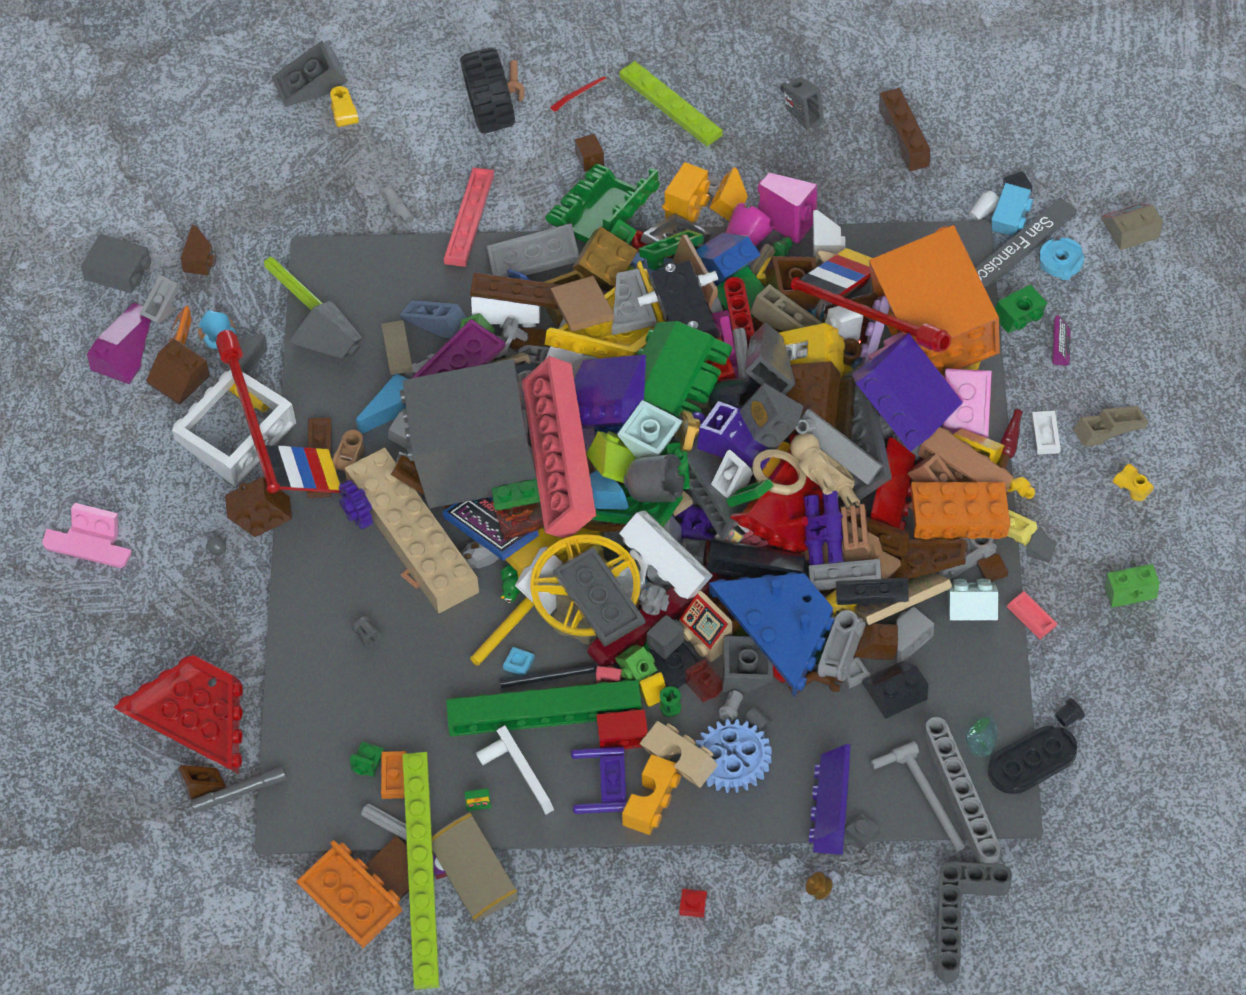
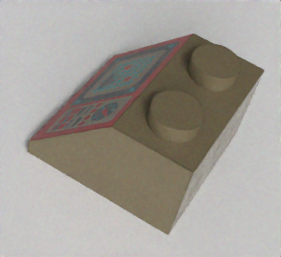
[1101,203,1162,250]

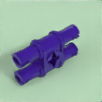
[804,491,844,565]
[672,504,716,548]

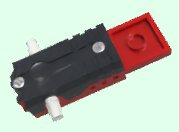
[637,260,736,383]

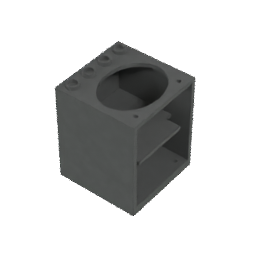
[400,359,537,508]

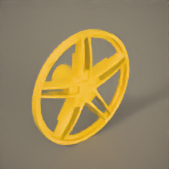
[530,534,641,636]

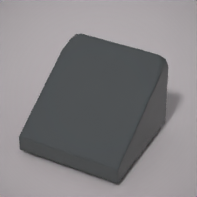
[1027,530,1057,563]

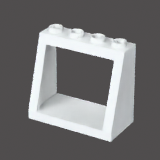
[172,369,296,487]

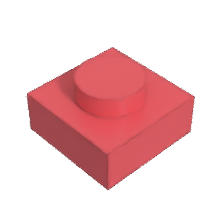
[596,666,622,683]

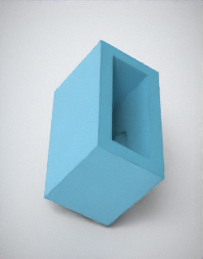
[992,183,1033,236]

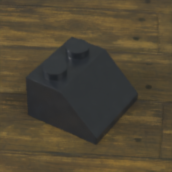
[862,661,929,719]

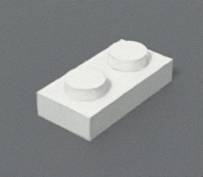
[1032,411,1060,454]

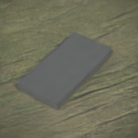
[553,547,645,647]

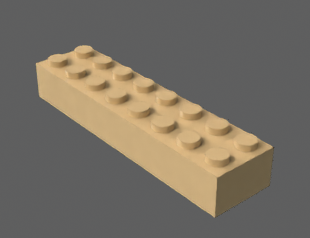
[345,448,479,614]

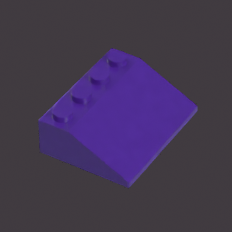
[852,332,963,452]
[574,355,646,429]

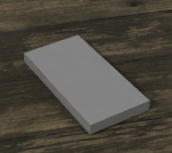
[487,223,579,277]

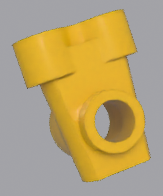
[1113,463,1154,501]

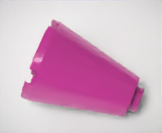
[726,203,774,247]

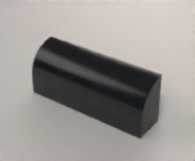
[707,538,805,578]

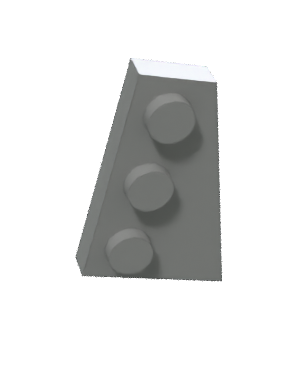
[612,269,656,335]

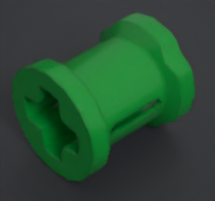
[659,686,681,717]

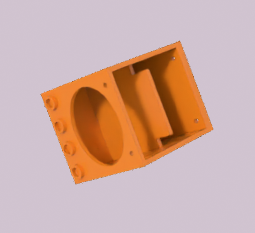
[869,225,1000,377]

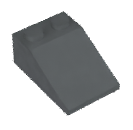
[272,41,348,107]

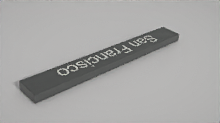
[975,197,1077,290]

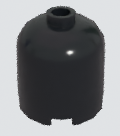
[709,377,761,411]

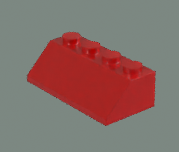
[871,438,916,531]

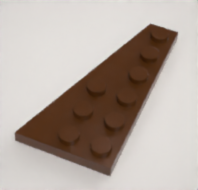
[819,539,968,598]

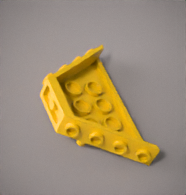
[545,260,664,359]

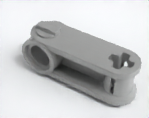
[937,538,997,580]
[818,610,866,681]

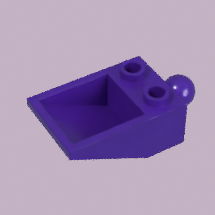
[692,401,780,471]

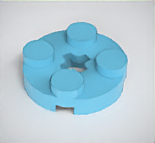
[1040,238,1084,280]

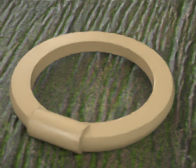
[752,449,806,495]

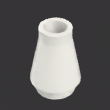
[969,191,999,220]

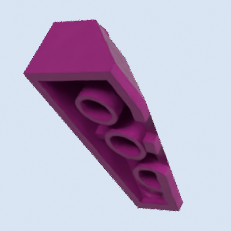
[87,303,152,384]

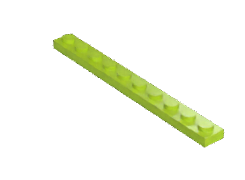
[403,752,440,990]

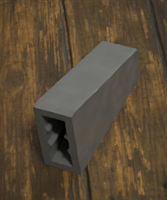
[745,322,795,395]

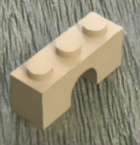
[640,721,718,788]

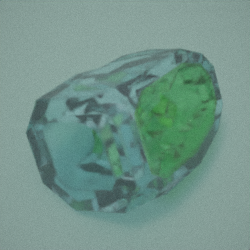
[966,716,999,757]

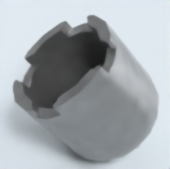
[624,454,684,502]

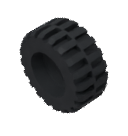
[460,47,515,134]

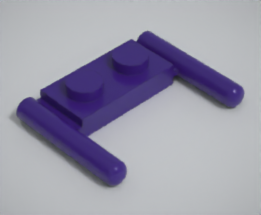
[571,747,626,814]

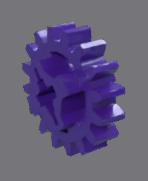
[338,480,373,530]

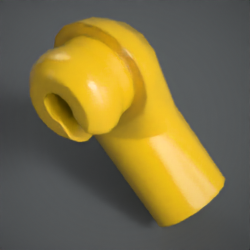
[1008,477,1035,499]

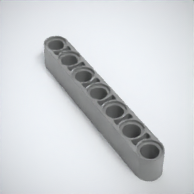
[925,717,1000,864]

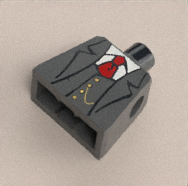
[780,77,824,129]

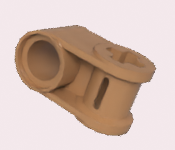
[333,430,365,471]

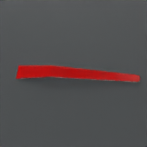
[550,76,606,112]

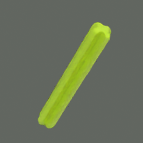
[264,256,323,310]

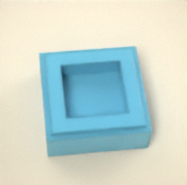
[503,647,535,675]

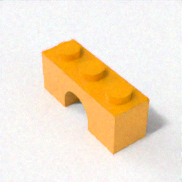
[622,754,681,835]

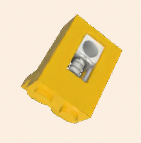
[779,323,845,378]

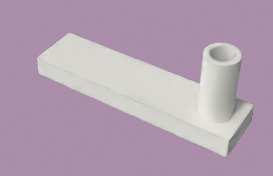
[476,726,554,814]

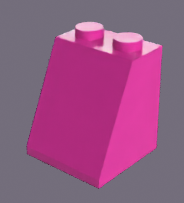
[758,173,817,243]

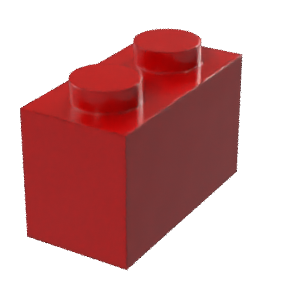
[597,709,648,749]

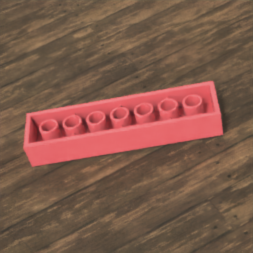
[522,356,596,538]

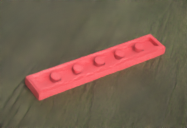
[444,168,494,267]

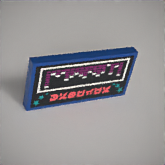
[442,497,539,561]

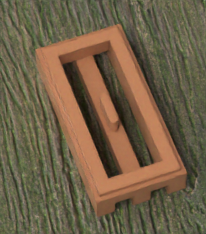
[841,504,869,550]

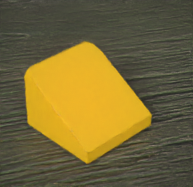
[639,672,666,707]

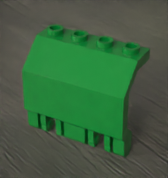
[545,164,660,243]
[637,321,733,419]

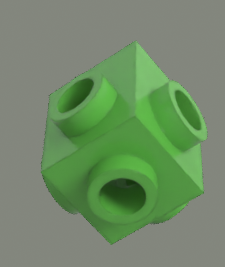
[615,645,657,682]

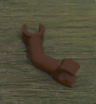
[789,671,843,693]

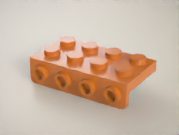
[911,482,1010,539]
[296,840,403,948]

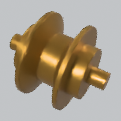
[806,872,833,900]

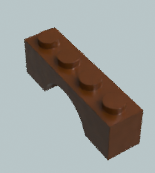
[879,88,931,172]

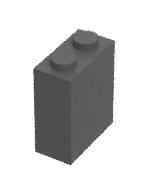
[81,234,151,294]

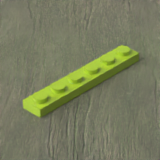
[619,61,722,147]

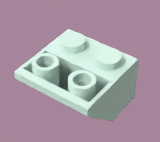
[947,579,998,620]

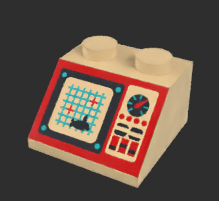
[679,591,732,663]

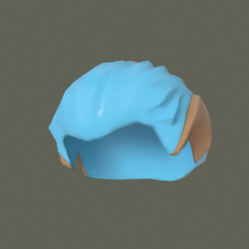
[198,310,237,350]

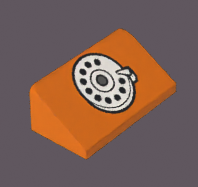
[168,306,192,346]

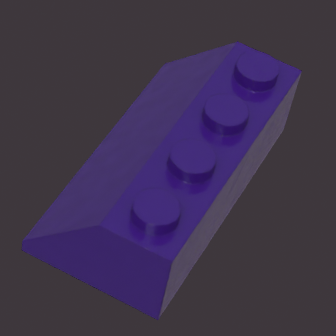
[809,744,851,855]

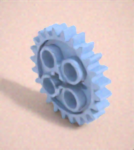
[695,719,772,793]

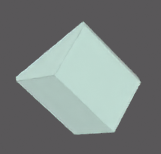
[618,400,683,459]

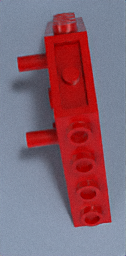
[729,433,825,553]
[113,655,243,774]

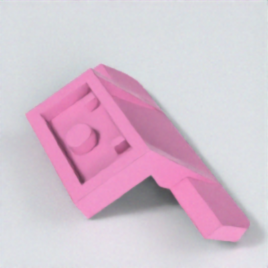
[42,503,131,568]

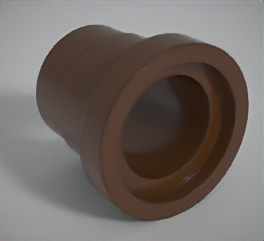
[843,339,862,366]

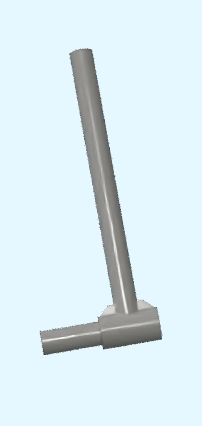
[870,741,965,851]

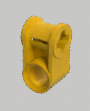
[330,86,359,128]

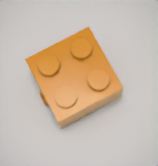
[662,162,710,223]

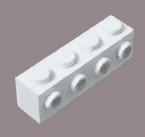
[619,510,713,599]

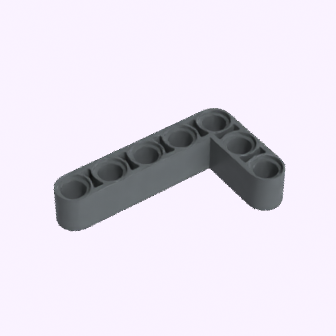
[937,862,1012,983]

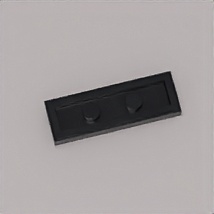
[836,578,909,605]

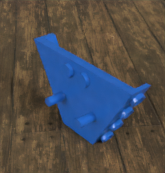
[709,572,835,698]

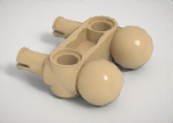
[790,433,860,509]

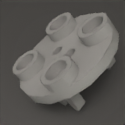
[495,317,528,360]

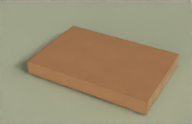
[551,276,614,332]

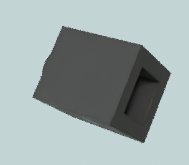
[647,615,684,659]

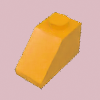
[709,167,748,221]

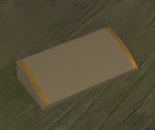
[432,812,518,923]

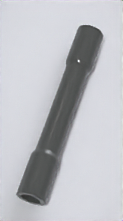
[191,766,287,813]

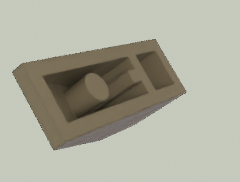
[750,284,822,331]

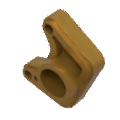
[674,411,700,452]

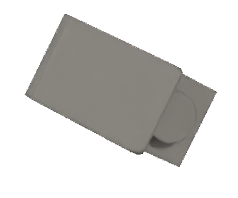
[139,275,181,324]

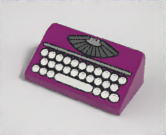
[1052,315,1071,366]

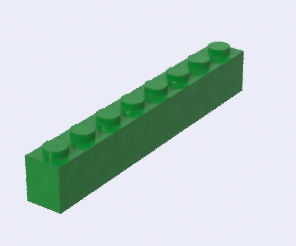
[446,680,642,737]

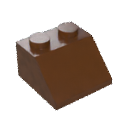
[146,339,210,405]

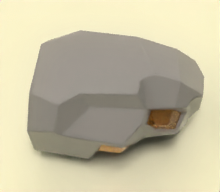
[461,541,499,568]

